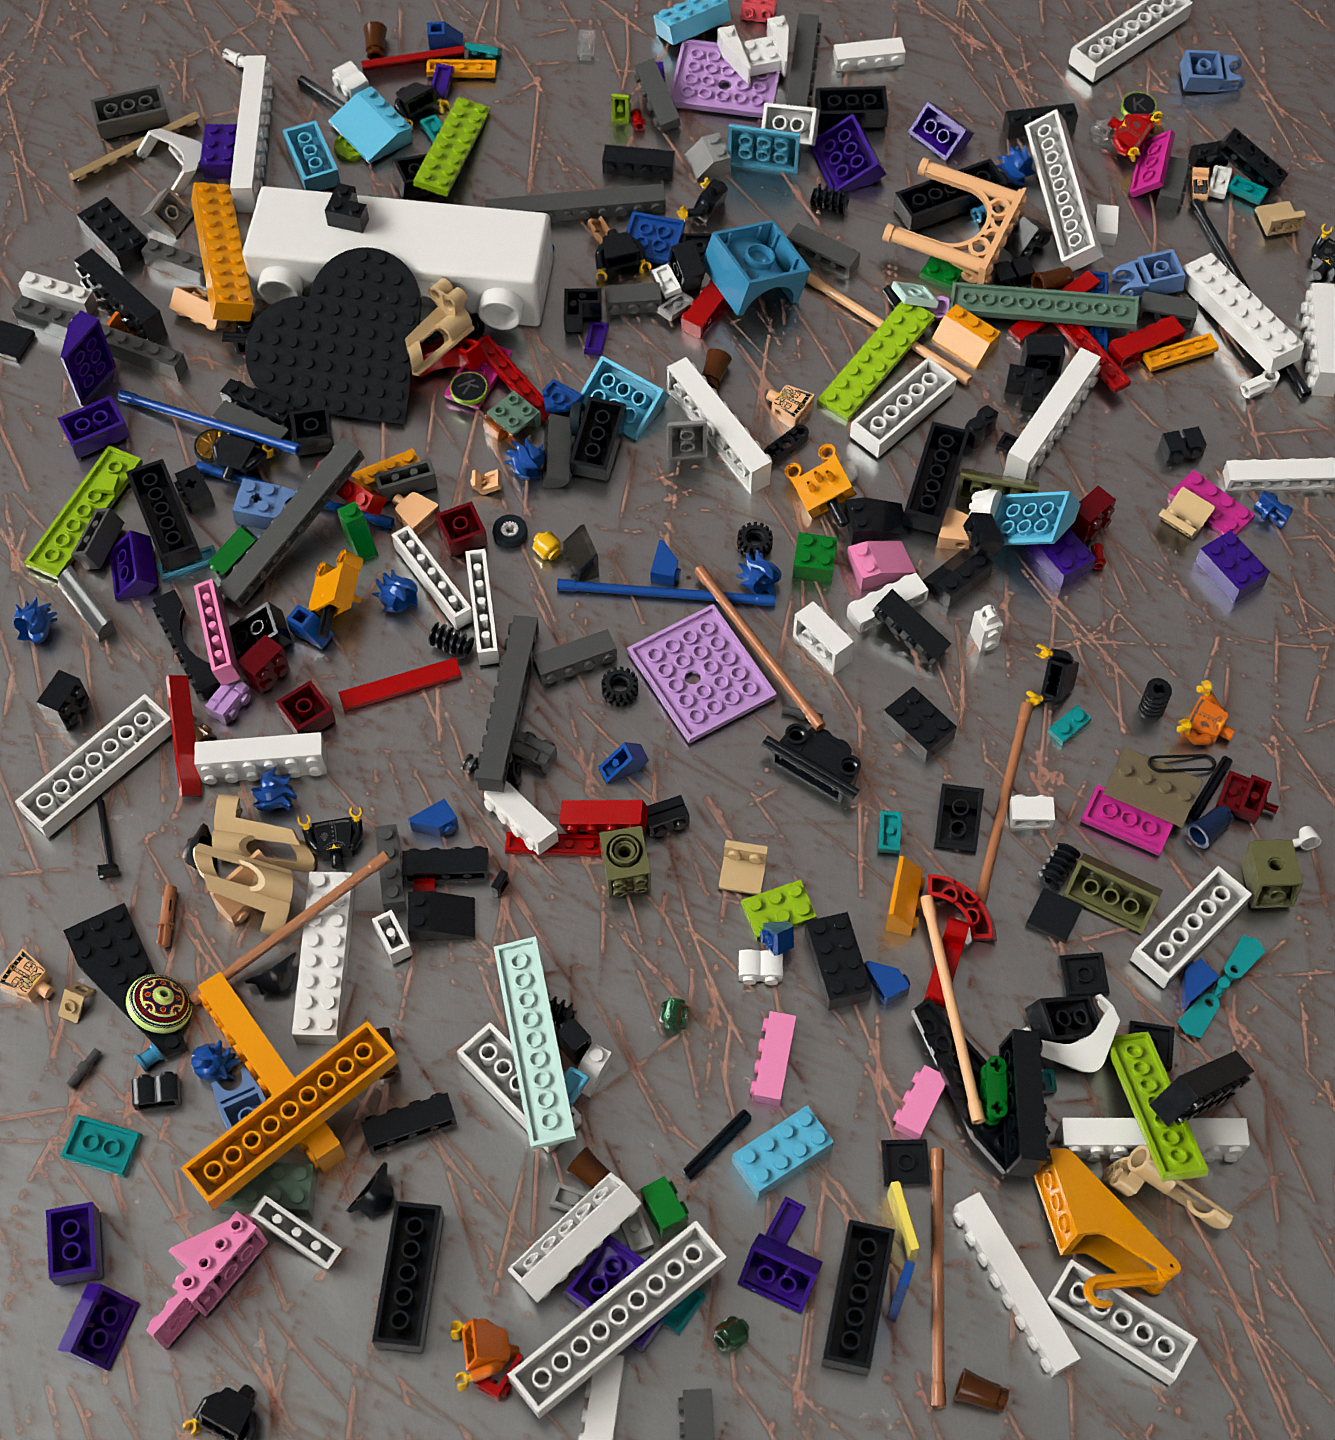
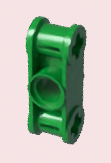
[980,1056,1008,1126]

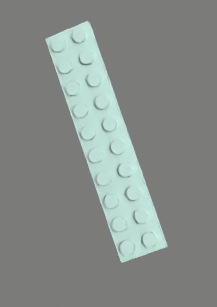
[494,936,577,1150]

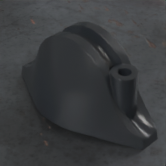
[183,823,217,869]
[244,952,297,996]
[346,1162,394,1218]

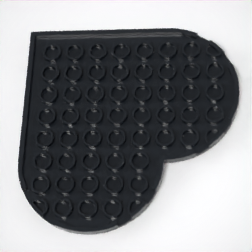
[245,247,422,425]

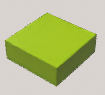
[95,473,120,494]

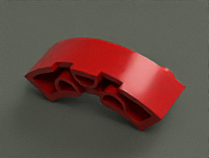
[419,338,486,378]
[928,874,997,941]

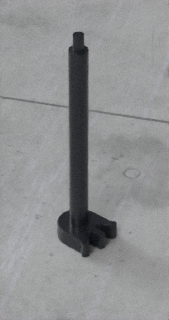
[97,795,119,880]

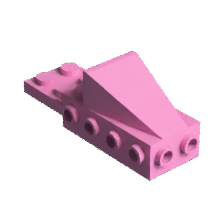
[146,1211,269,1350]

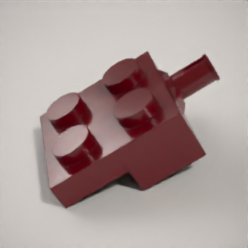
[1215,770,1279,824]

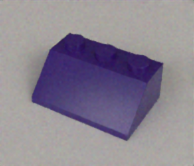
[908,101,974,161]
[109,530,158,601]
[737,1233,823,1313]
[57,1282,139,1371]

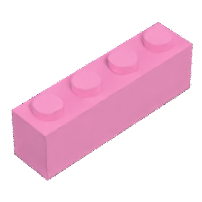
[750,1011,796,1107]

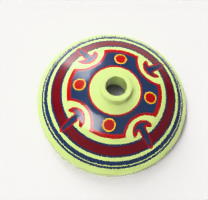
[126,974,193,1033]

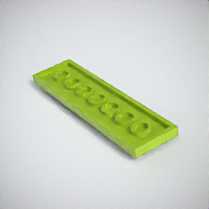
[413,97,490,197]
[817,301,935,422]
[24,445,143,580]
[1108,1032,1209,1182]

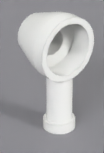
[1292,826,1321,850]

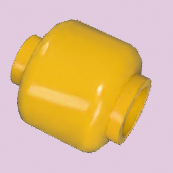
[532,531,562,561]

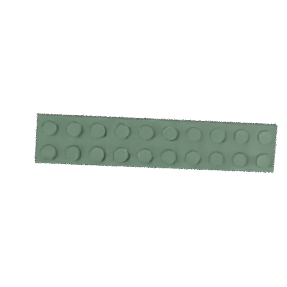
[948,282,1139,329]

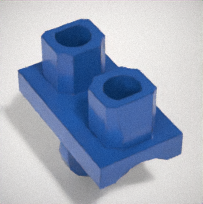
[1254,491,1293,528]

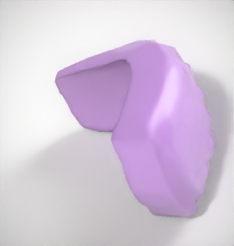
[933,295,950,321]

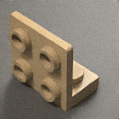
[1255,201,1306,236]
[1159,487,1215,540]
[719,840,768,895]

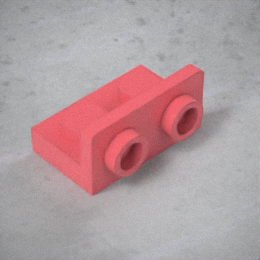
[740,0,777,23]

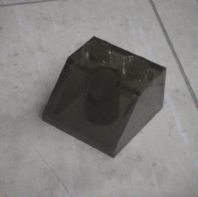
[561,524,599,582]

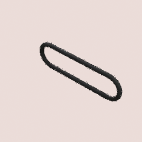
[1148,754,1216,772]

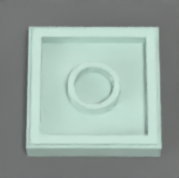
[891,281,939,308]

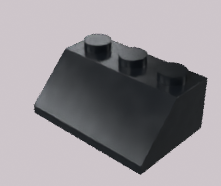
[922,549,993,609]

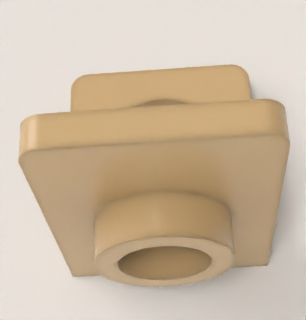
[58,982,95,1023]

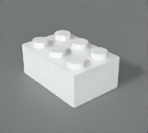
[761,102,820,147]
[793,601,854,675]

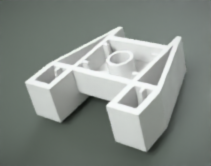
[717,15,789,84]

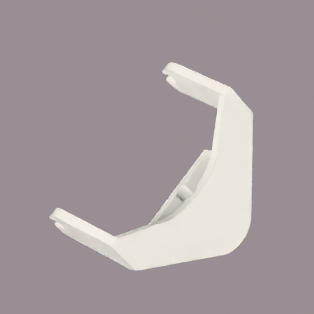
[136,128,202,197]
[1022,994,1120,1072]

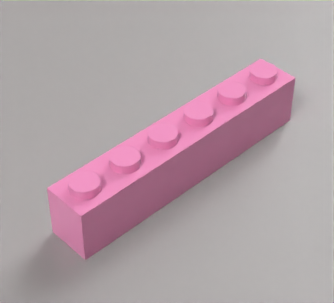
[194,579,241,686]

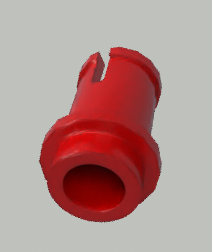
[630,108,646,131]
[1091,543,1106,569]

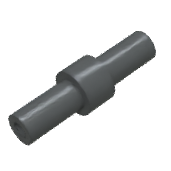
[782,705,823,720]
[66,1048,101,1089]

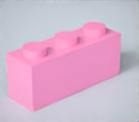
[893,1065,946,1139]

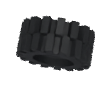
[737,522,773,559]
[601,666,638,706]

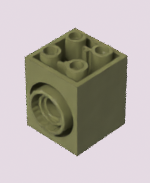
[599,826,651,897]
[1241,839,1303,908]

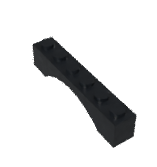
[152,589,221,700]

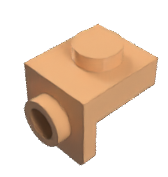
[471,469,502,495]

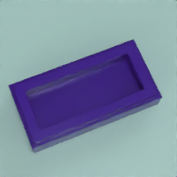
[431,63,454,100]
[584,321,609,356]
[765,1196,806,1245]

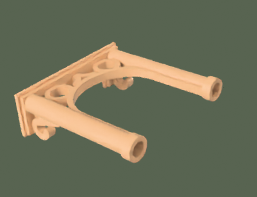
[882,157,1028,285]

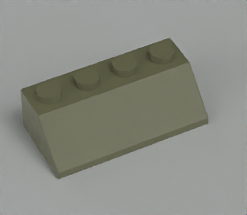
[956,468,1039,501]
[1063,853,1163,934]

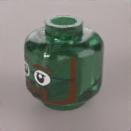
[658,997,689,1031]
[714,1316,749,1352]

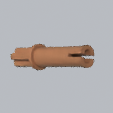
[157,885,177,948]

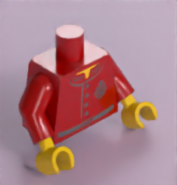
[1107,111,1164,162]

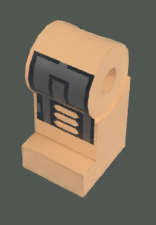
[1189,167,1209,202]

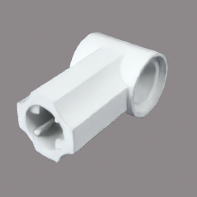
[1240,369,1280,399]

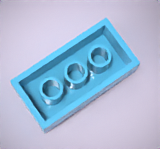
[653,0,732,45]
[282,120,340,191]
[732,1105,834,1199]

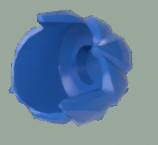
[996,145,1036,186]
[505,438,545,480]
[736,550,781,595]
[372,570,418,613]
[13,597,57,644]
[251,767,297,812]
[191,1040,240,1082]

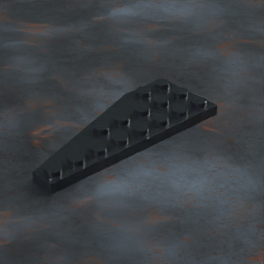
[63,903,189,1060]
[911,997,1051,1175]

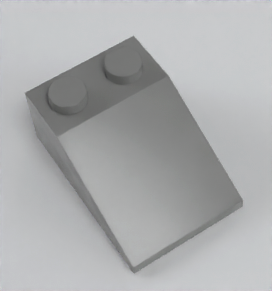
[666,420,707,460]

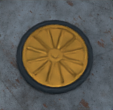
[193,429,227,463]

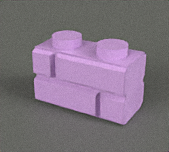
[204,680,251,725]

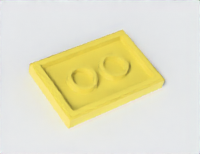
[887,1181,920,1261]

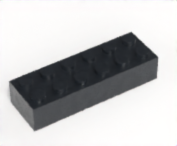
[893,158,1008,231]
[74,248,167,343]
[902,421,970,535]
[126,459,203,572]
[998,1029,1050,1177]
[1149,1050,1254,1127]
[372,1201,444,1353]
[821,1219,895,1375]

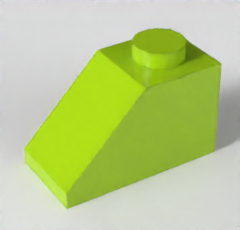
[611,94,632,123]

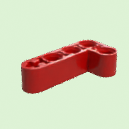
[924,917,970,1009]

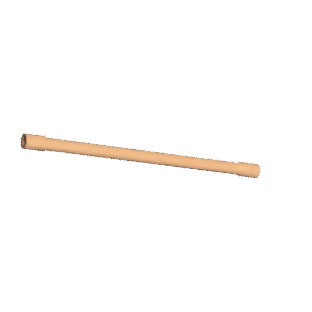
[806,272,972,386]
[920,895,985,1124]

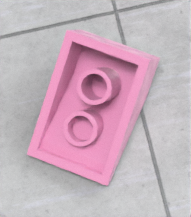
[846,541,916,591]

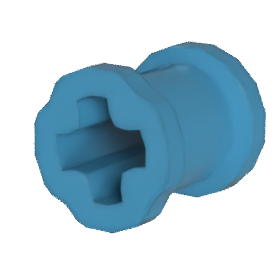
[971,203,995,223]
[134,1043,164,1072]

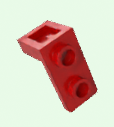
[473,1353,524,1402]

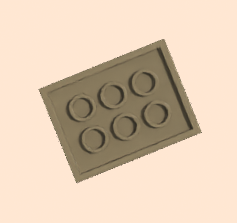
[1103,747,1203,828]

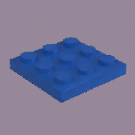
[626,211,685,266]

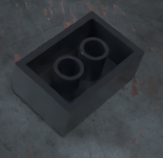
[882,686,957,762]

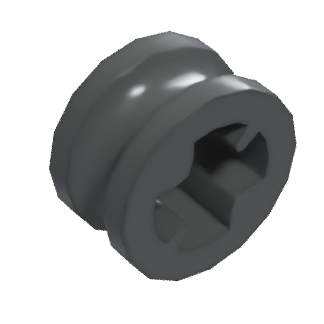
[461,753,478,775]

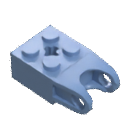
[1180,50,1245,92]
[1112,249,1185,299]
[232,478,296,529]
[211,1068,266,1131]

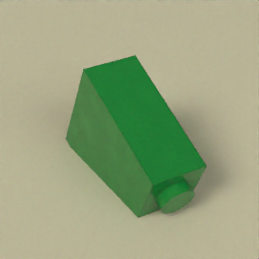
[337,501,379,563]
[208,524,257,574]

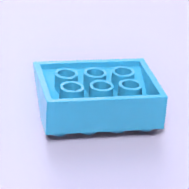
[329,86,412,163]
[728,124,801,174]
[581,356,670,440]
[994,491,1081,545]

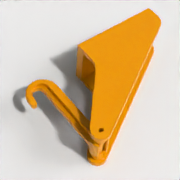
[1034,1148,1181,1309]

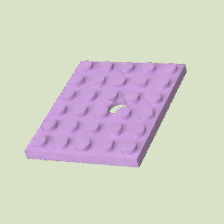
[670,39,781,118]
[627,604,777,744]

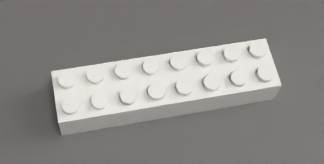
[1069,0,1193,82]
[1182,253,1304,374]
[1003,347,1101,480]
[667,357,772,494]
[15,694,172,838]
[292,872,355,1045]
[1055,1118,1250,1162]

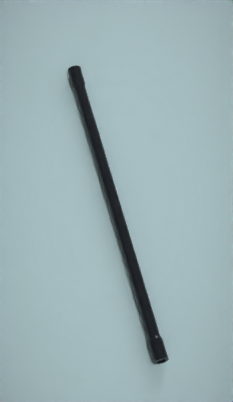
[1190,199,1311,398]

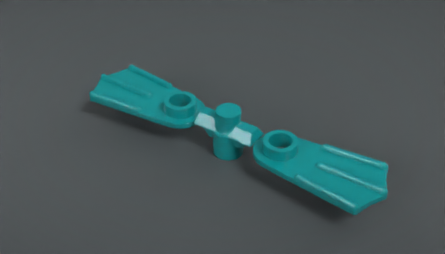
[1177,935,1266,1039]

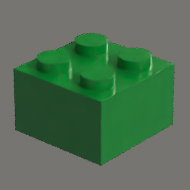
[792,532,838,583]
[640,1176,689,1242]

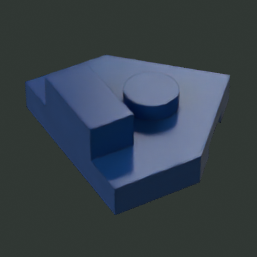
[542,379,584,414]

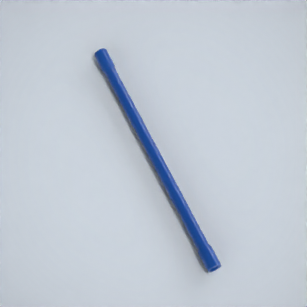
[118,390,302,455]
[195,461,395,529]
[557,579,776,607]

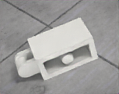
[970,605,1003,652]

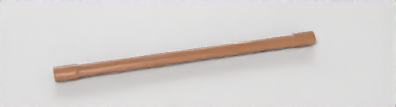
[694,565,826,732]
[975,701,1033,905]
[188,851,392,1006]
[931,1148,946,1408]

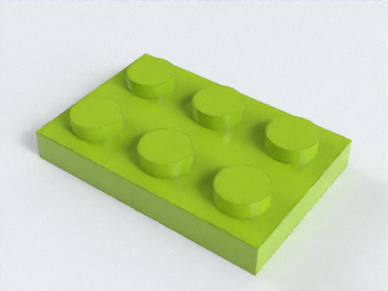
[741,879,817,940]

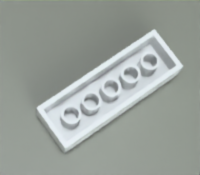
[1301,283,1335,397]
[850,357,957,458]
[194,732,327,785]
[1130,866,1252,989]
[457,1022,582,1153]
[507,1172,641,1302]
[1046,1259,1198,1386]

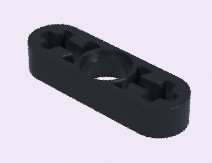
[764,425,809,465]

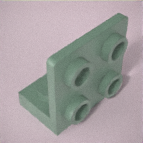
[487,390,541,436]

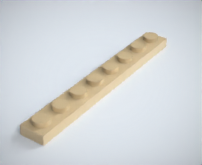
[69,111,199,181]

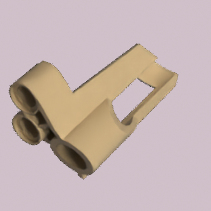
[405,278,475,376]
[212,794,318,872]
[193,843,293,935]
[1102,1145,1234,1229]

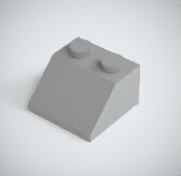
[685,132,731,181]
[140,187,194,238]

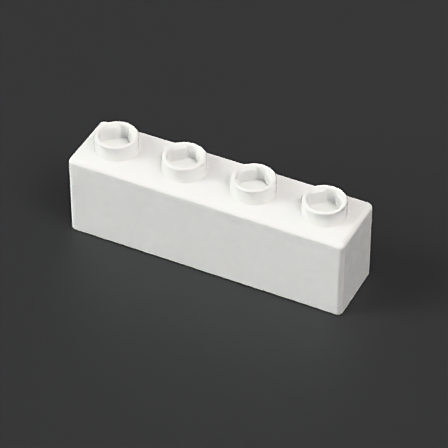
[243,186,553,330]

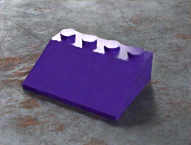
[810,114,887,193]
[60,310,116,406]
[565,1234,671,1353]

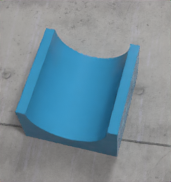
[702,220,811,316]

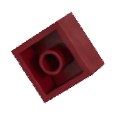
[1069,486,1116,544]
[435,501,488,557]
[237,634,289,695]
[275,680,336,734]

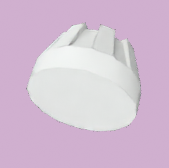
[969,489,1002,518]

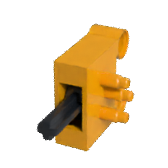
[784,444,857,528]
[308,549,363,639]

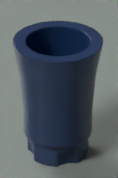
[1186,805,1234,849]

